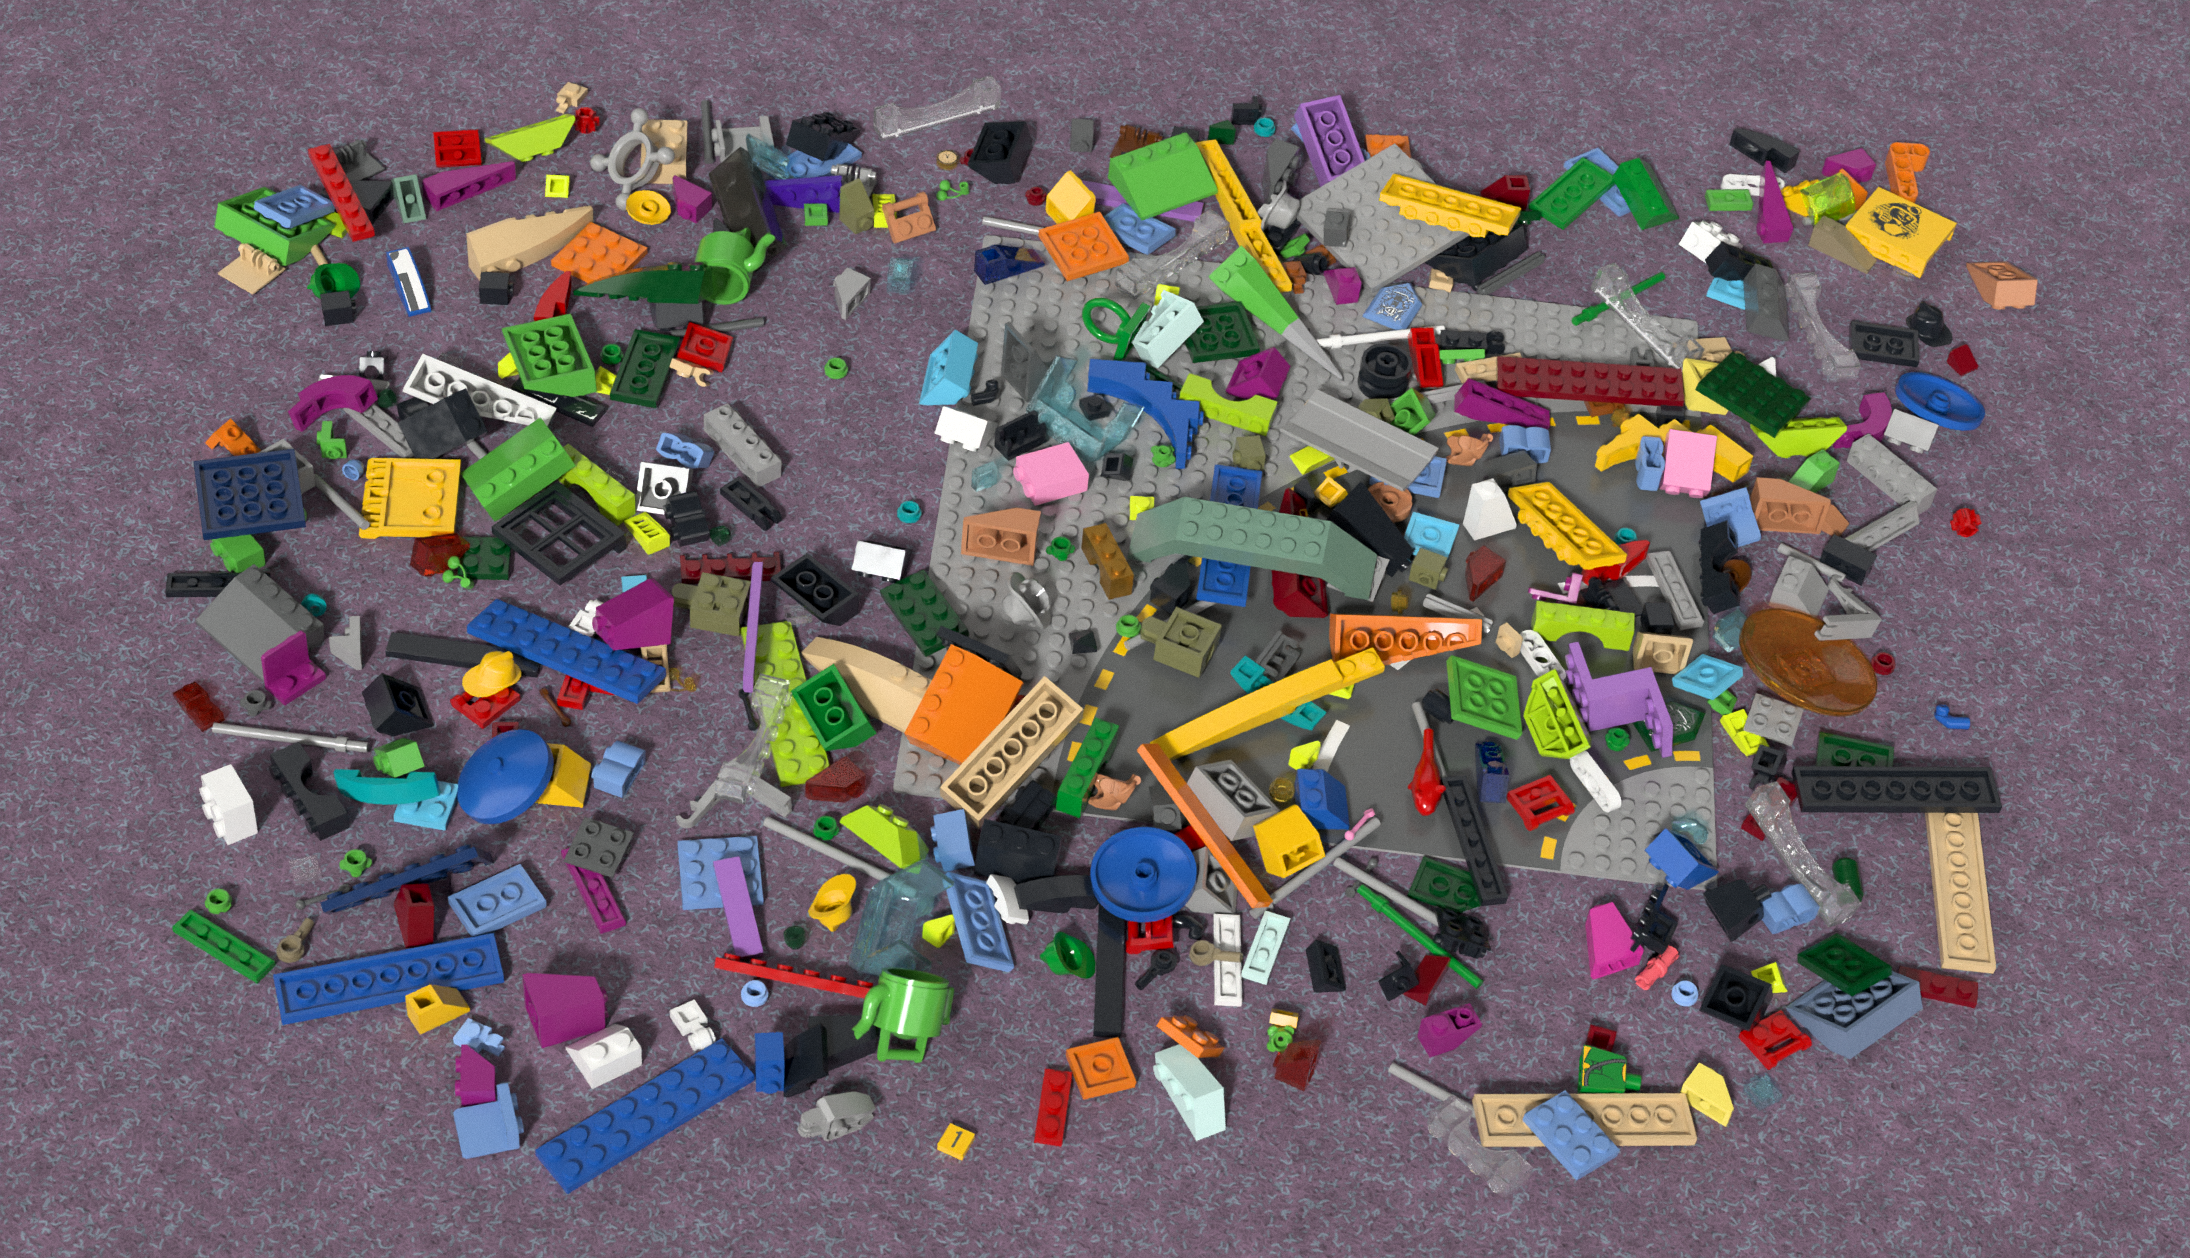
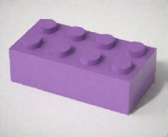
[1294,95,1365,187]

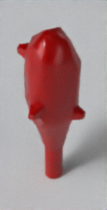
[1408,728,1446,816]

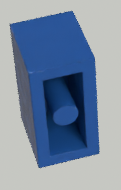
[755,1032,784,1094]

